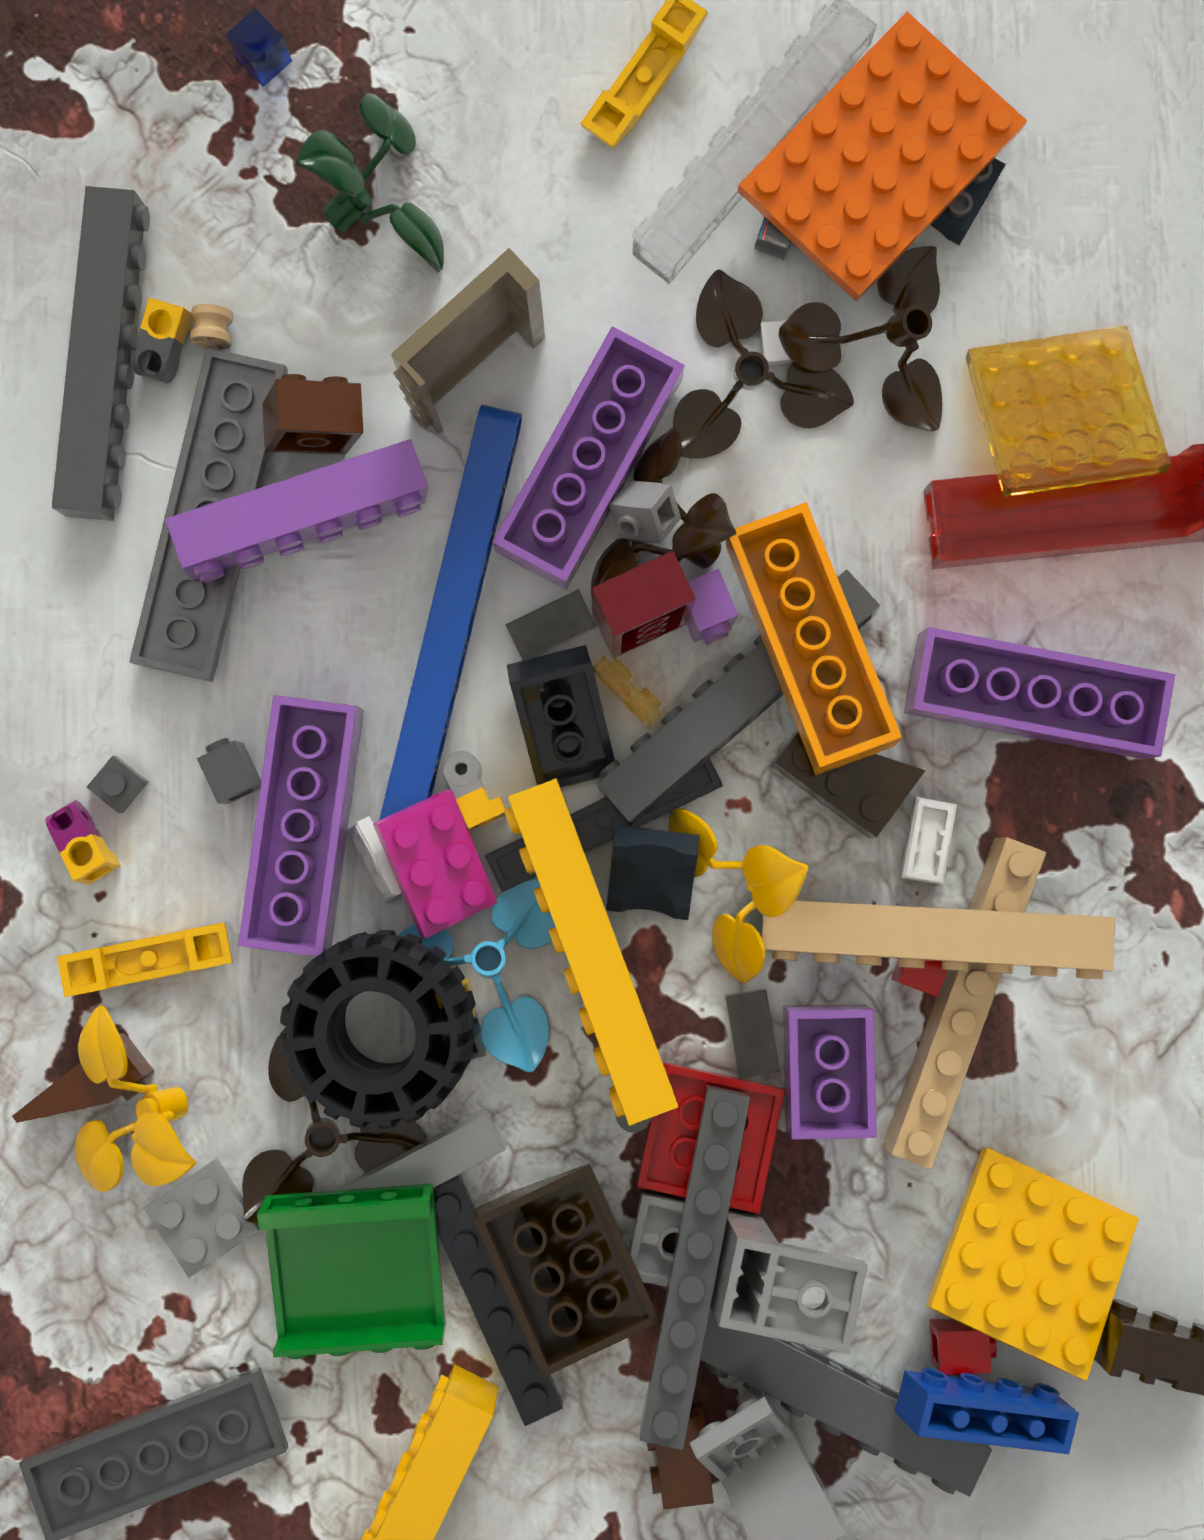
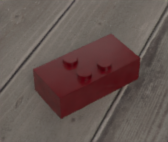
[592,551,696,659]

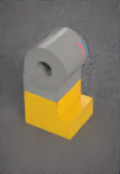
[443,751,506,830]

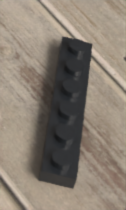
[433,1175,563,1426]

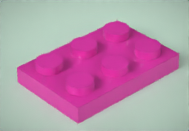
[373,789,497,939]

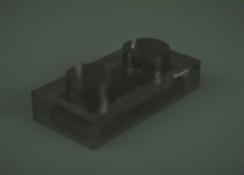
[505,589,596,660]
[724,988,780,1079]

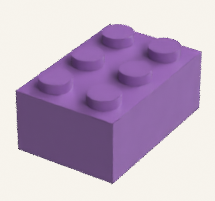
[783,1005,877,1139]

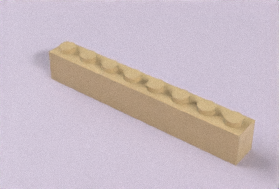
[883,837,1046,1170]
[762,901,1115,980]

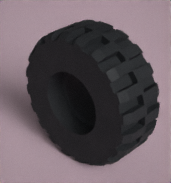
[280,930,478,1129]

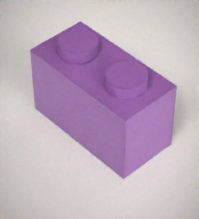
[686,569,738,645]

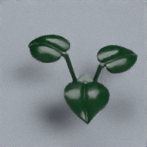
[296,93,444,273]

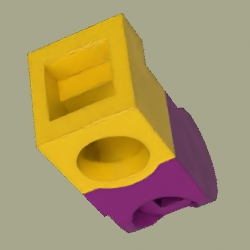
[45,800,121,885]

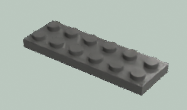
[19,1367,289,1540]

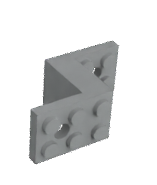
[629,1191,868,1354]
[689,1396,858,1540]

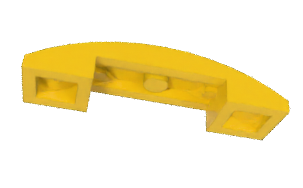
[580,0,708,149]
[57,922,233,998]

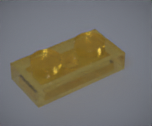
[593,656,662,729]

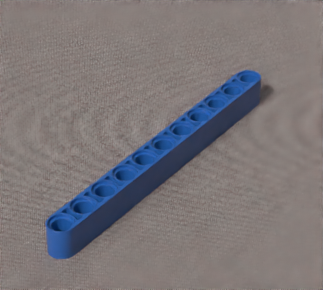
[379,404,522,820]

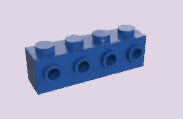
[895,1368,1079,1454]

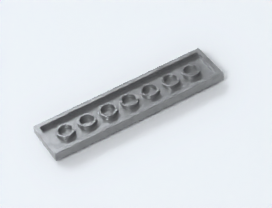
[129,347,288,682]

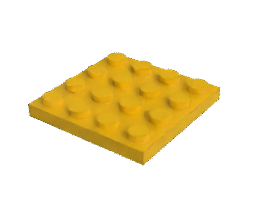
[925,1147,1139,1381]

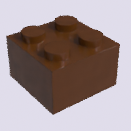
[262,374,363,455]

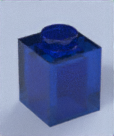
[225,8,292,87]

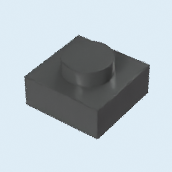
[87,755,148,813]

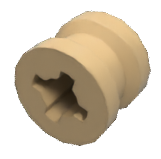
[190,304,233,349]

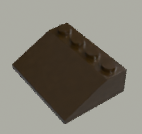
[473,1163,660,1378]

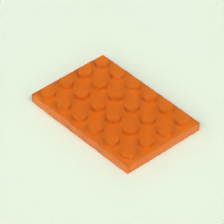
[737,12,1027,302]

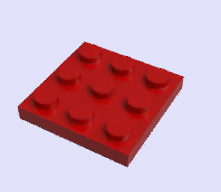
[636,1061,785,1214]

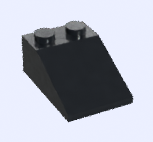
[507,645,615,787]

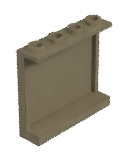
[391,248,545,434]

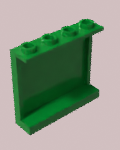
[257,1183,446,1359]

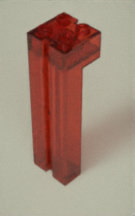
[923,444,1204,569]

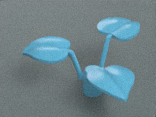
[397,878,556,1072]

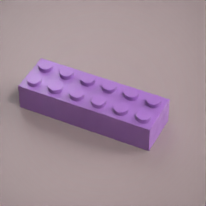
[492,326,685,590]
[165,439,428,583]
[904,627,1176,759]
[238,695,364,956]

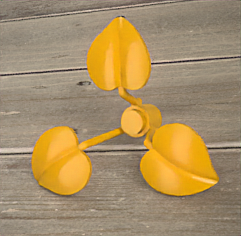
[668,808,809,984]
[75,1005,197,1192]

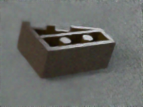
[770,731,926,838]
[1094,1299,1204,1395]

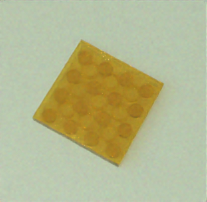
[965,325,1171,497]

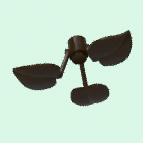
[779,246,942,432]
[673,269,854,459]
[591,428,737,596]
[242,1027,427,1223]

